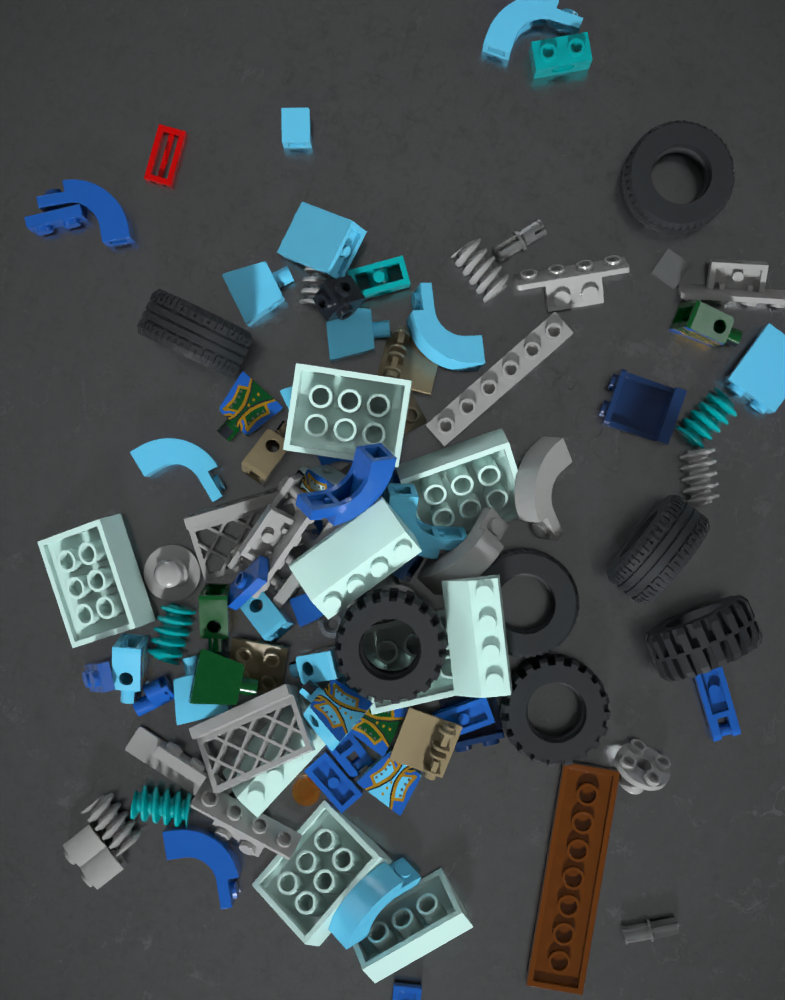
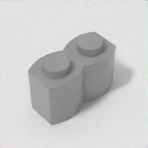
[63,821,128,890]

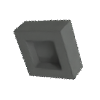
[651,248,691,289]

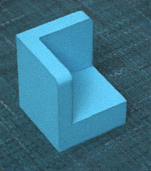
[281,107,312,148]

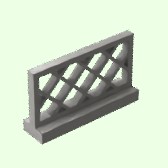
[184,487,309,581]
[189,684,316,793]

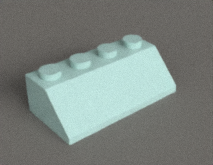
[288,496,422,620]
[441,575,512,698]
[222,695,326,818]
[353,868,473,983]

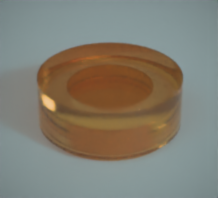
[292,776,321,806]

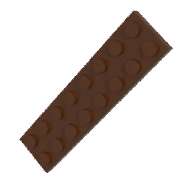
[526,762,620,995]

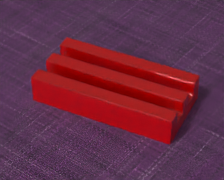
[144,124,187,188]

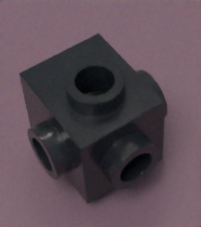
[313,275,365,322]

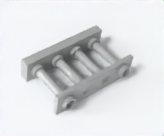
[227,473,344,609]

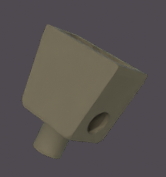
[241,421,290,488]

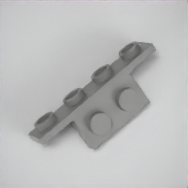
[513,255,630,312]
[678,258,785,308]
[238,504,315,599]
[125,726,232,795]
[190,782,302,860]

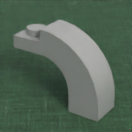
[514,436,573,540]
[417,507,509,595]

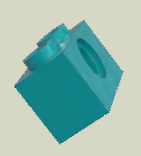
[529,32,593,79]
[347,255,410,300]

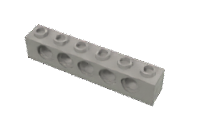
[425,312,573,447]

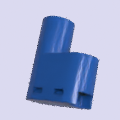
[132,676,174,717]

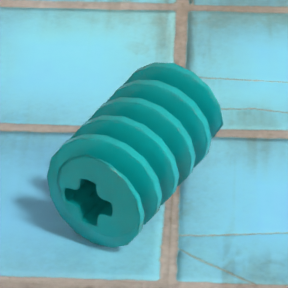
[674,387,737,449]
[147,602,197,665]
[130,785,192,828]

